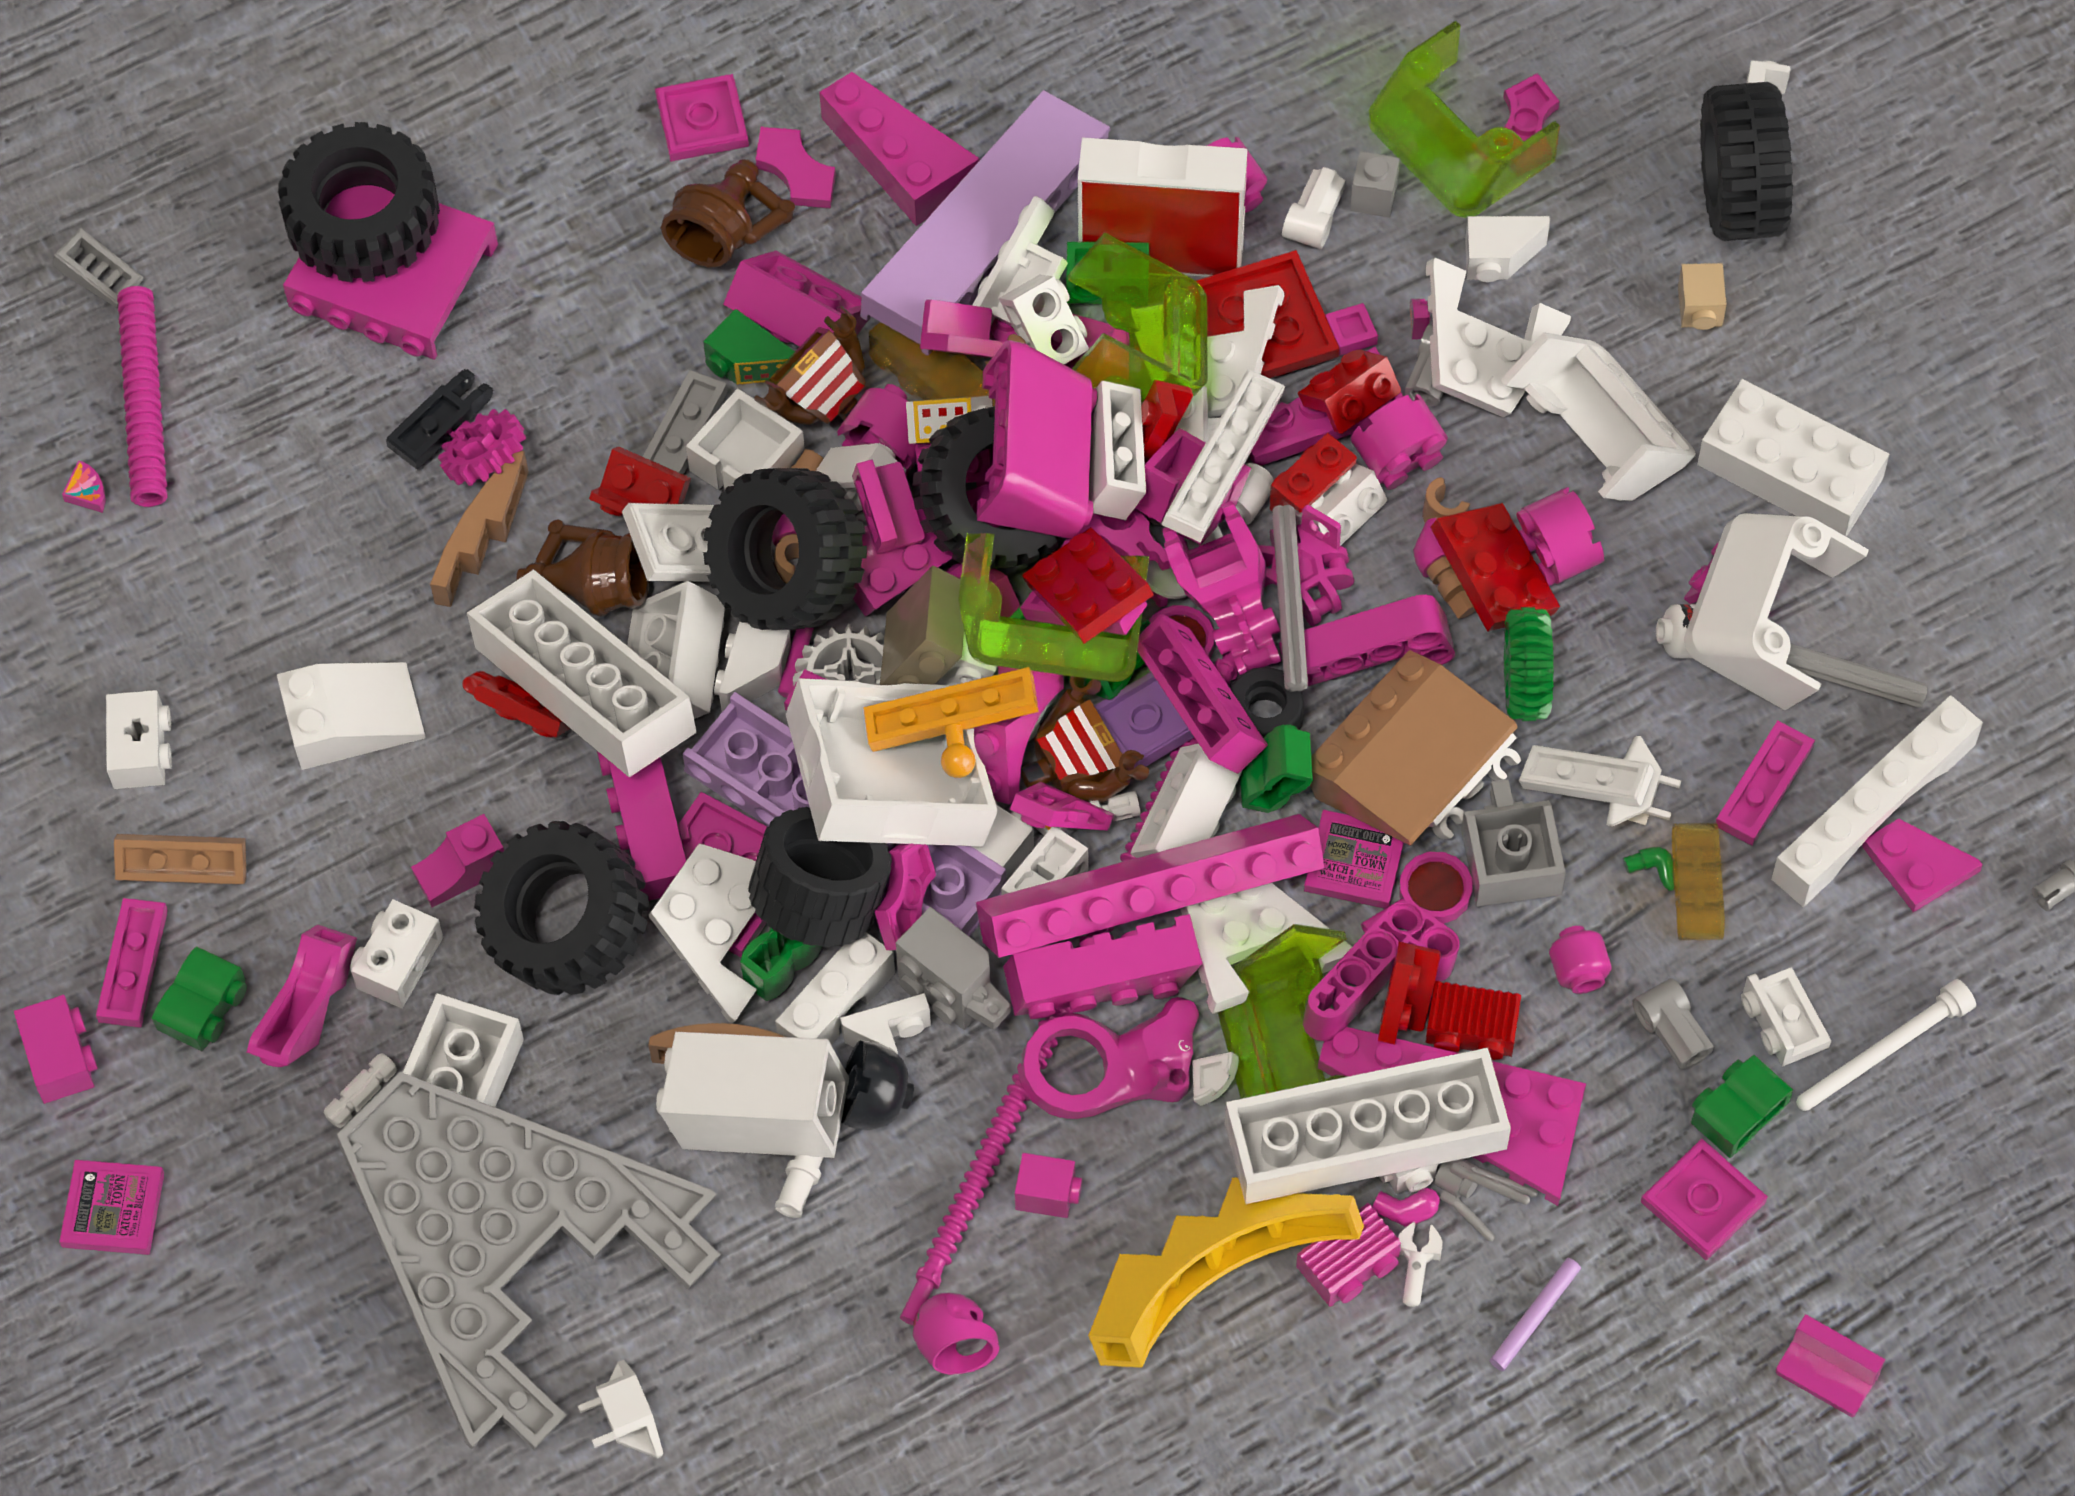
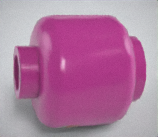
[1549,926,1612,994]

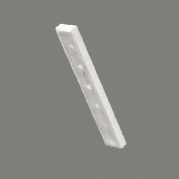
[1162,369,1285,543]

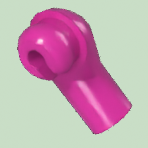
[1372,1188,1440,1227]

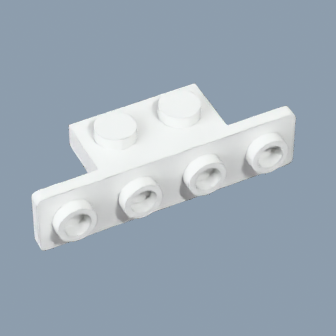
[973,196,1068,326]

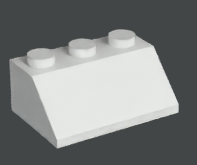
[627,581,725,719]

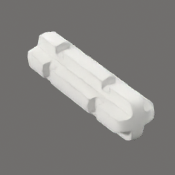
[324,1053,397,1128]

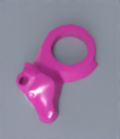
[1018,997,1199,1119]

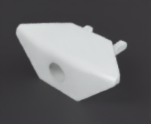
[1606,736,1681,827]
[578,1360,663,1458]

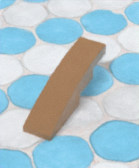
[430,451,529,607]

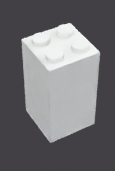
[656,1032,849,1158]

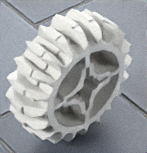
[793,624,884,686]

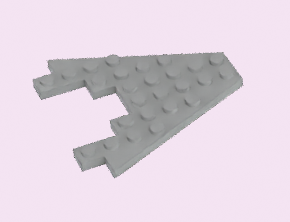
[336,1072,721,1450]

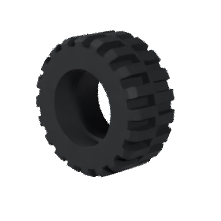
[1700,81,1793,241]
[278,122,440,282]
[913,406,1063,570]
[703,468,867,630]
[474,821,649,995]

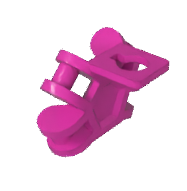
[1258,505,1354,626]

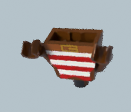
[754,306,866,426]
[1020,667,1149,803]

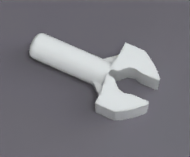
[1398,1222,1443,1307]

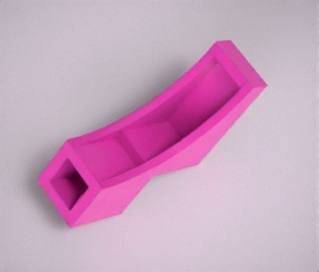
[974,642,1064,805]

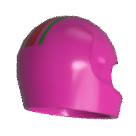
[913,1293,999,1375]

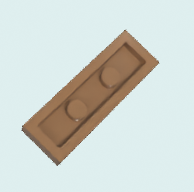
[114,834,247,884]

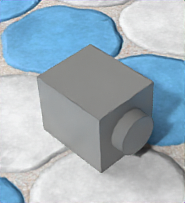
[1351,151,1400,218]

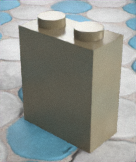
[880,565,968,685]

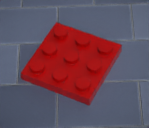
[1182,250,1340,379]

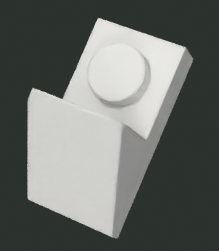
[840,993,931,1054]

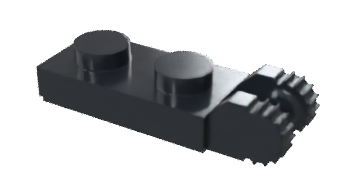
[386,369,494,470]

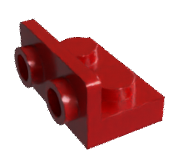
[589,446,691,516]
[1378,941,1441,1045]

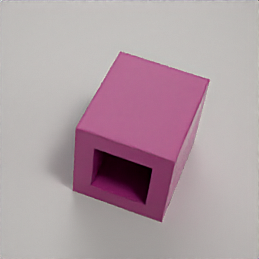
[1015,1153,1082,1218]

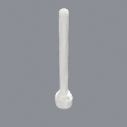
[1796,979,1976,1111]

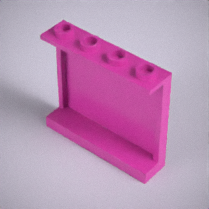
[283,185,498,360]

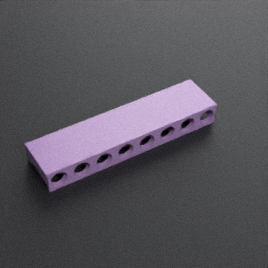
[860,90,1110,356]
[683,692,1007,937]

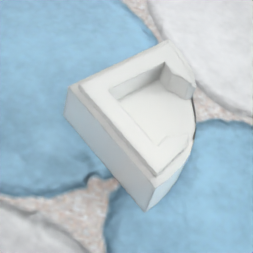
[1193,1052,1239,1106]

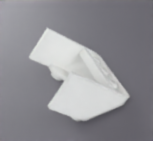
[1501,332,1696,501]
[1684,513,1869,711]

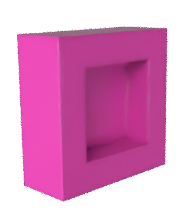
[1325,303,1378,356]

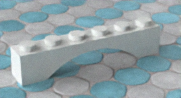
[1771,695,1983,907]

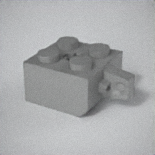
[1461,779,1566,907]
[896,906,1011,1030]

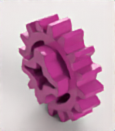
[438,409,526,486]

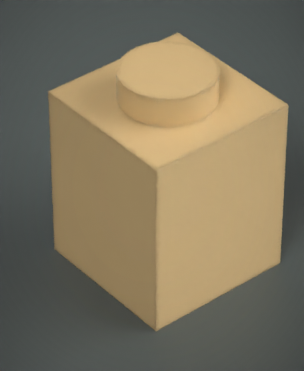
[1678,263,1726,330]

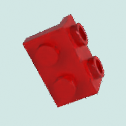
[1298,349,1401,434]
[1141,380,1193,464]
[1270,433,1357,513]

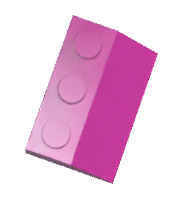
[723,250,871,347]

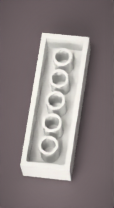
[467,570,696,777]
[1225,1048,1511,1204]

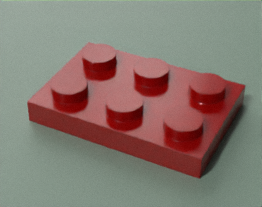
[1430,503,1560,632]
[1022,527,1154,644]

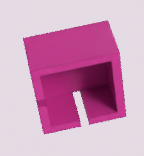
[1135,428,1251,545]

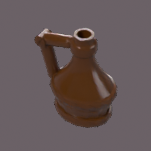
[661,159,795,267]
[517,519,650,617]

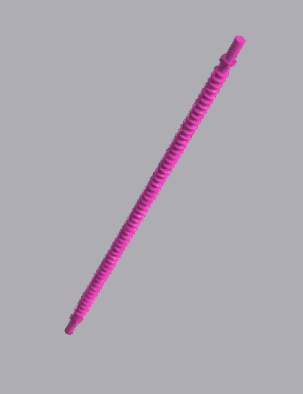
[900,652,1238,1325]

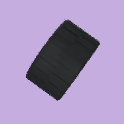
[748,807,892,947]

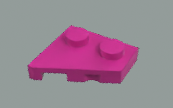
[1010,782,1115,831]
[1862,819,1983,912]

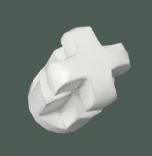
[1089,791,1141,822]

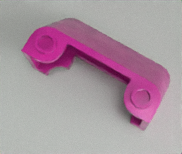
[977,340,1097,539]

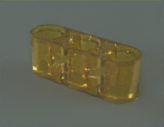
[1672,823,1725,940]

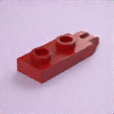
[462,671,571,738]

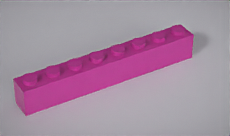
[976,814,1324,958]

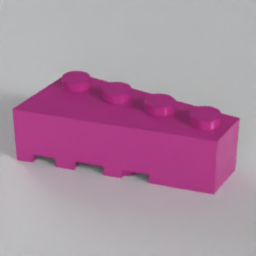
[819,72,980,226]
[1003,914,1202,1019]

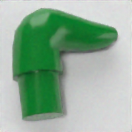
[1623,847,1674,891]

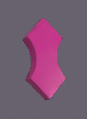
[1492,73,1560,173]
[755,127,836,208]
[874,843,936,950]

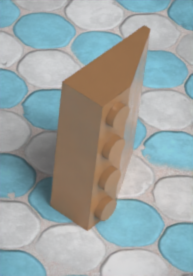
[1310,650,1518,846]

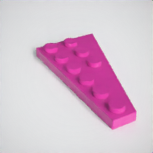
[1318,1027,1586,1206]

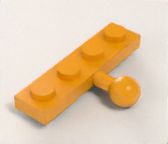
[863,667,1039,778]

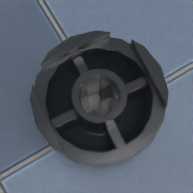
[841,1040,914,1130]

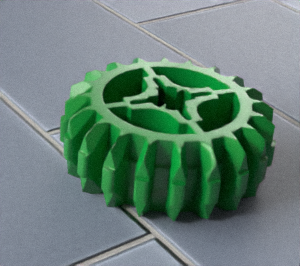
[1503,607,1554,721]

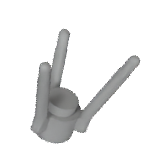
[1434,1159,1538,1242]

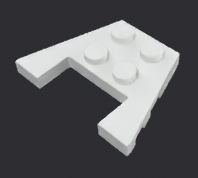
[1426,258,1571,417]
[1128,285,1284,418]
[648,843,757,1024]
[1180,883,1352,1014]

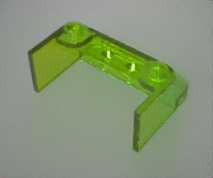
[1368,20,1560,218]
[1068,232,1208,405]
[958,533,1149,682]
[1217,924,1349,1099]

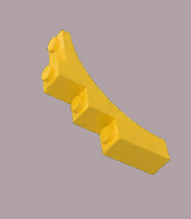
[1088,1177,1364,1368]

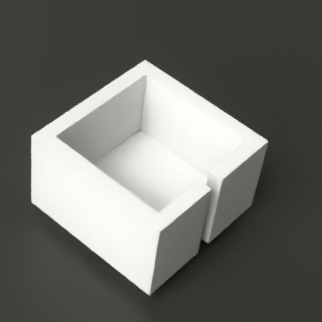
[686,388,805,490]

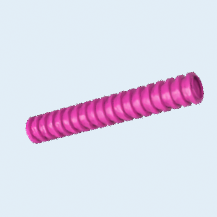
[117,286,168,507]

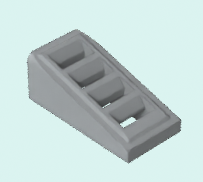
[53,228,144,308]

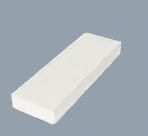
[1519,745,1654,807]

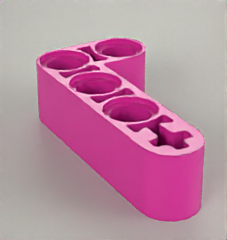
[1279,594,1455,686]
[1303,901,1460,1041]

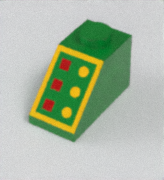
[703,309,795,385]

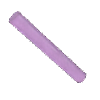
[1489,1258,1581,1371]

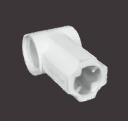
[1282,167,1345,249]

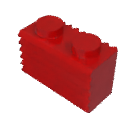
[1425,981,1521,1060]

